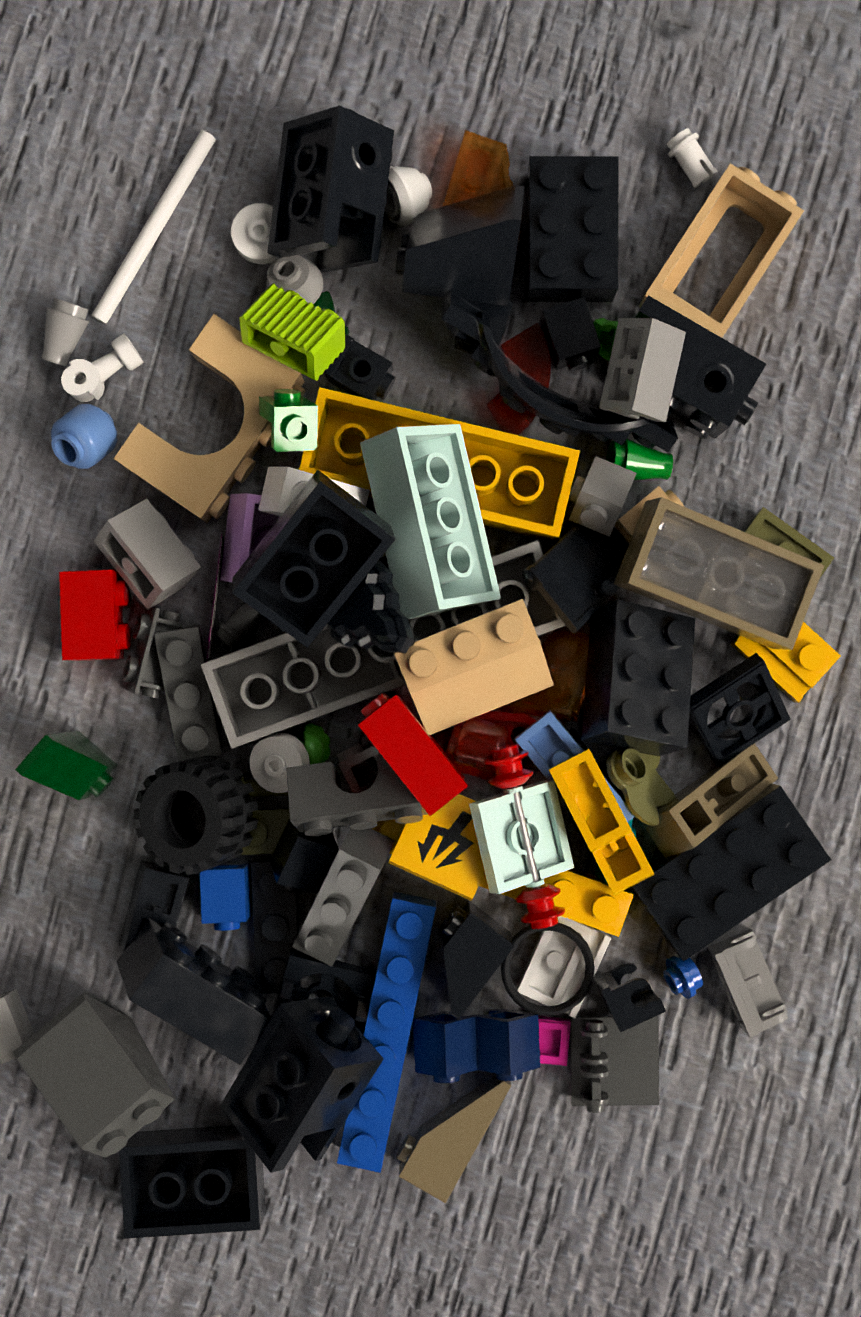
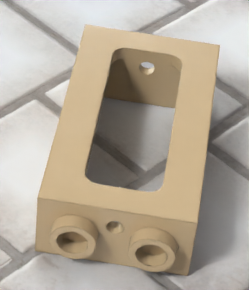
[639,163,804,338]

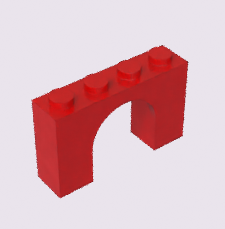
[358,693,468,816]

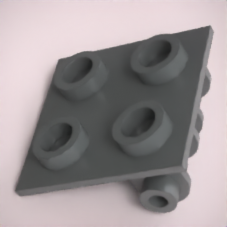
[570,1016,659,1113]

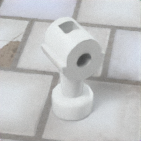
[61,333,144,402]

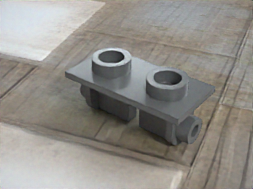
[122,607,183,699]

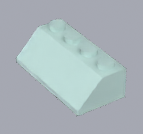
[360,424,501,619]

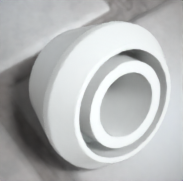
[384,166,432,226]

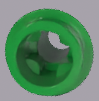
[606,439,673,480]

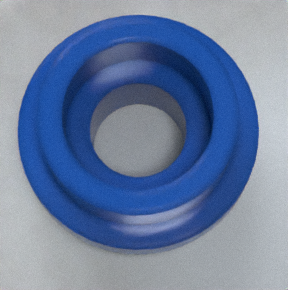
[663,956,703,999]

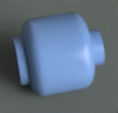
[51,404,117,469]

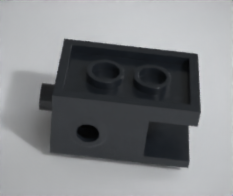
[267,105,394,273]
[604,295,766,439]
[220,996,384,1173]

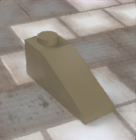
[641,743,778,858]
[396,1075,511,1203]

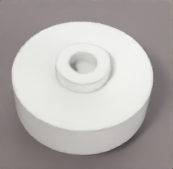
[231,203,278,264]
[250,733,310,793]

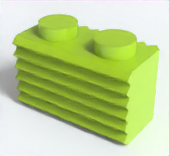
[239,283,345,381]

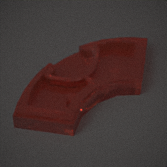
[486,322,551,436]

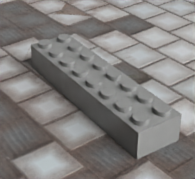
[201,540,566,749]

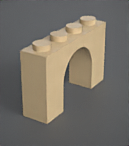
[114,314,305,523]

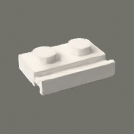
[516,916,611,1018]

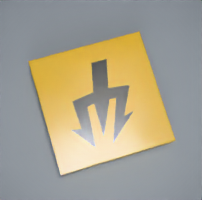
[388,794,485,901]

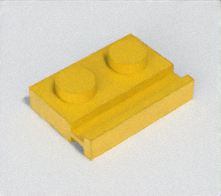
[731,622,841,703]

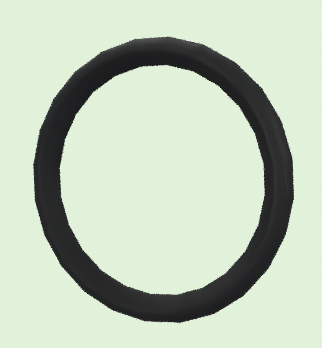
[501,923,595,1016]

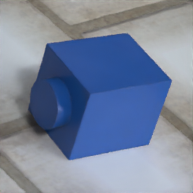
[200,864,251,931]

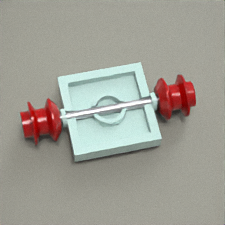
[469,744,574,929]

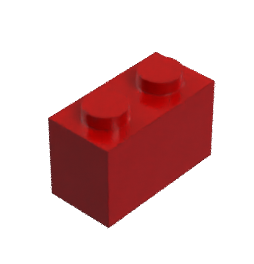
[59,570,131,661]

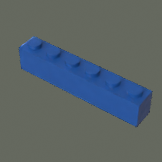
[337,892,436,1173]

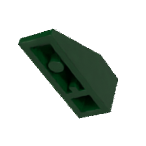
[15,731,117,800]

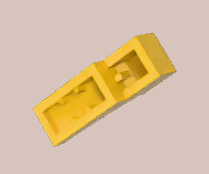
[549,749,655,895]

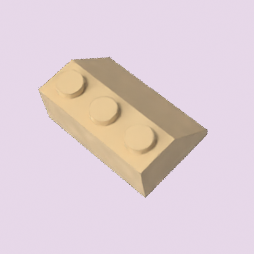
[394,599,554,735]

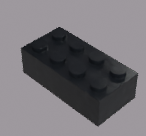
[631,784,831,961]

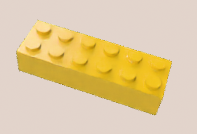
[299,387,580,543]

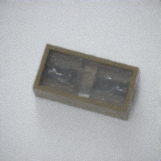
[614,497,825,650]

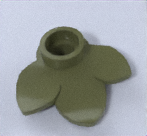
[606,748,675,826]

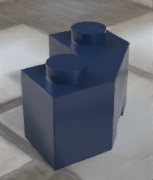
[413,1009,540,1083]

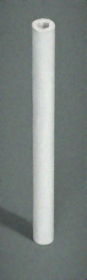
[91,130,216,324]

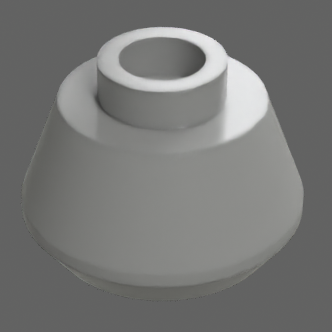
[265,255,323,304]

